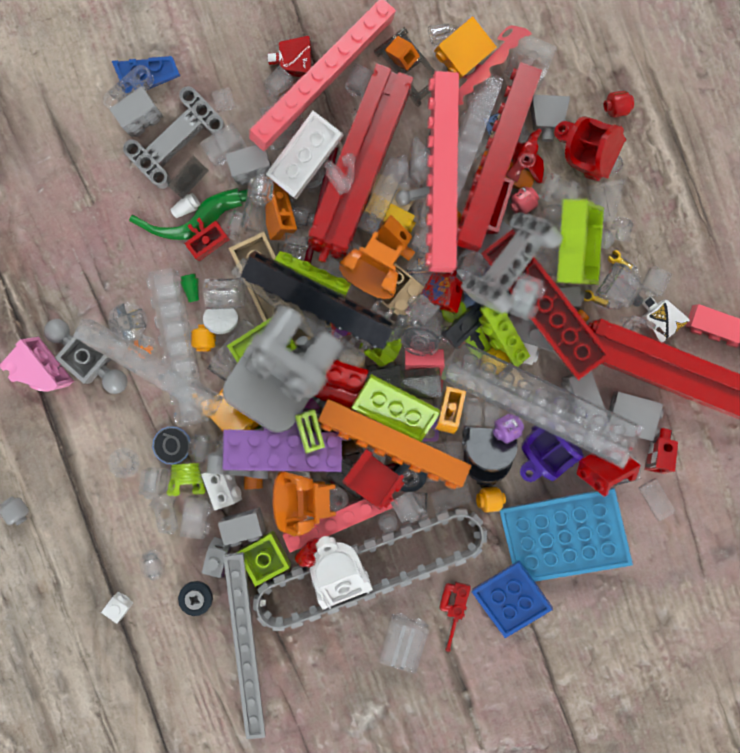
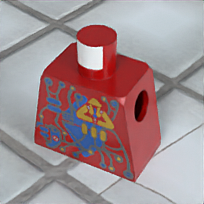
[418,267,463,313]

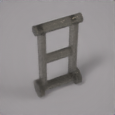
[374,27,442,107]

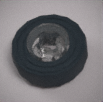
[393,463,427,492]

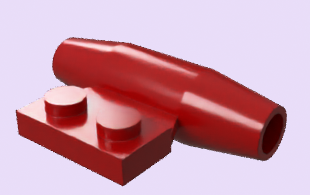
[314,360,369,411]

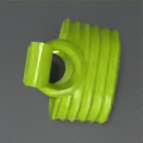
[167,463,206,496]

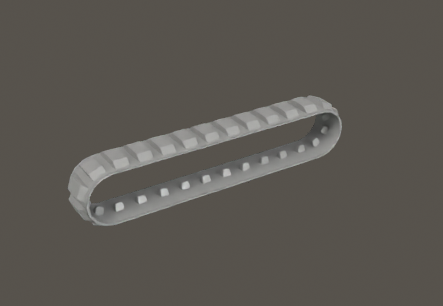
[253,507,487,631]

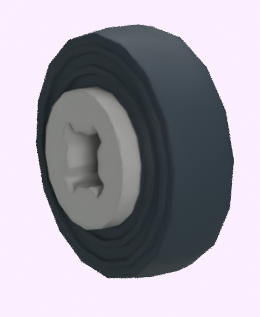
[178,581,213,616]

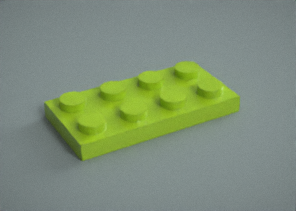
[352,374,440,442]

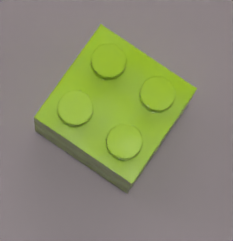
[237,531,291,587]

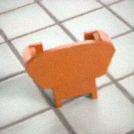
[339,231,403,299]
[273,471,336,537]

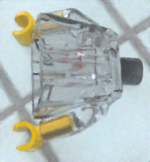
[584,250,644,310]

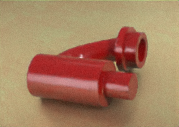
[295,539,319,567]

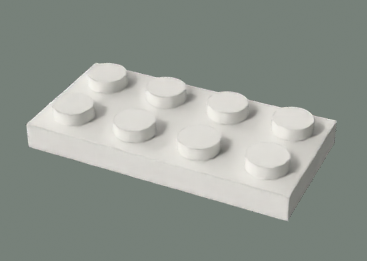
[266,111,344,199]

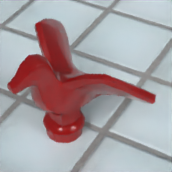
[506,128,544,184]

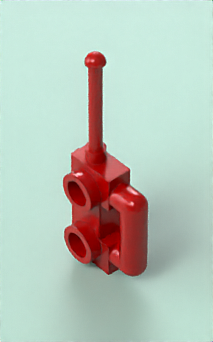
[439,581,471,652]

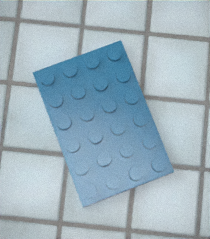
[500,487,633,581]

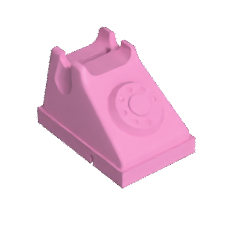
[0,337,74,392]

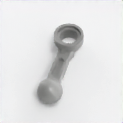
[395,187,430,206]

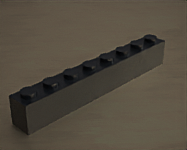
[240,250,396,349]

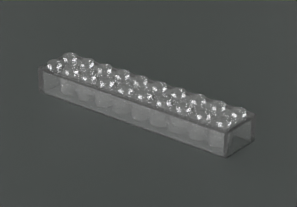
[440,342,643,468]

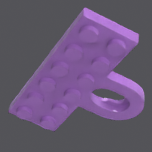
[222,410,342,472]

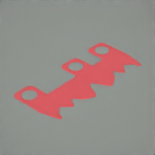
[458,25,532,105]

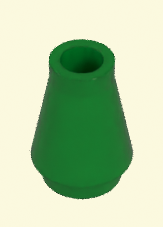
[180,273,199,302]

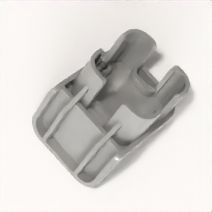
[223,306,342,433]

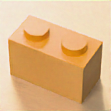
[435,386,466,434]

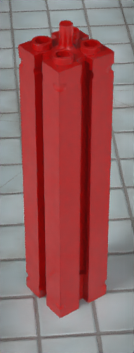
[308,64,414,263]
[588,318,740,420]

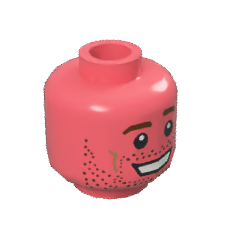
[510,186,540,214]

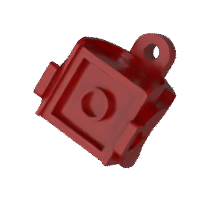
[554,116,627,182]

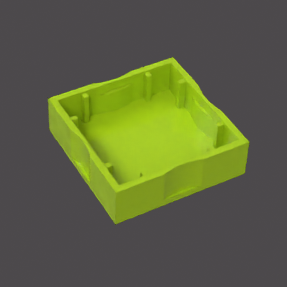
[557,199,604,285]

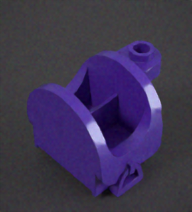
[520,417,584,482]

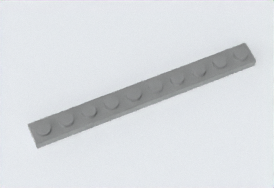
[223,552,266,739]

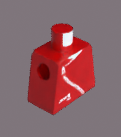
[268,36,312,77]

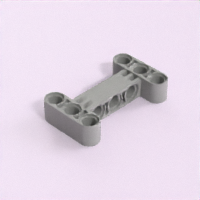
[123,86,226,189]
[462,213,563,313]

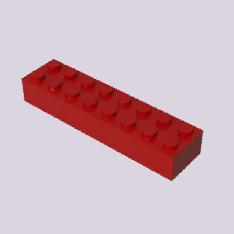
[481,229,611,381]

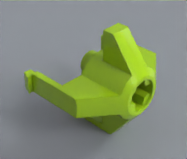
[359,334,402,367]

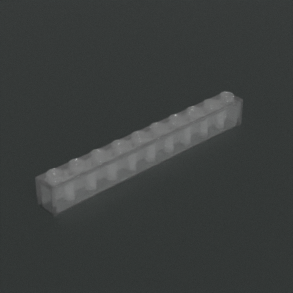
[412,73,504,256]

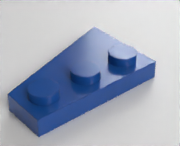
[112,56,181,96]

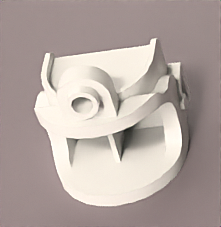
[310,536,373,609]

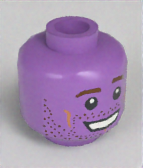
[493,414,524,443]

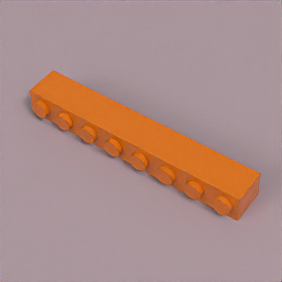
[318,399,472,490]

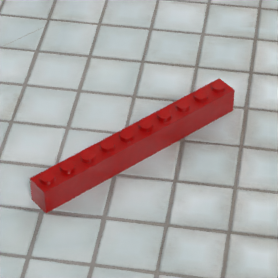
[456,62,542,253]

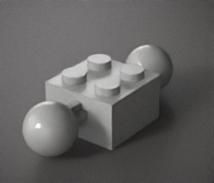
[44,319,128,394]

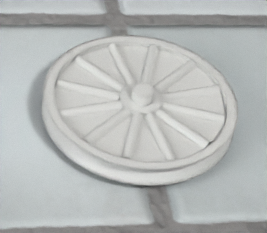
[203,304,238,334]

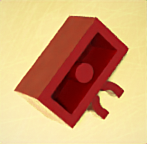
[184,217,230,261]

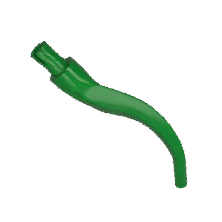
[129,186,261,240]

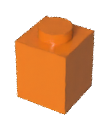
[385,36,420,70]

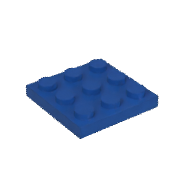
[472,561,553,638]

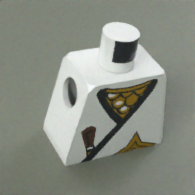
[641,296,690,343]

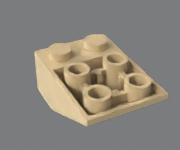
[373,263,424,320]

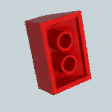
[458,168,514,234]

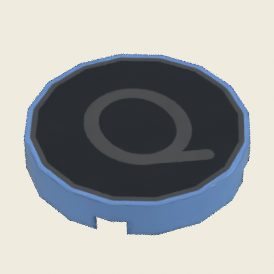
[152,426,191,464]

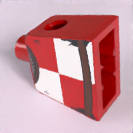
[644,428,678,474]

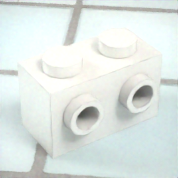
[201,472,242,510]

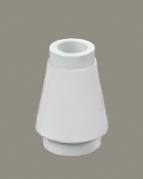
[170,193,200,218]

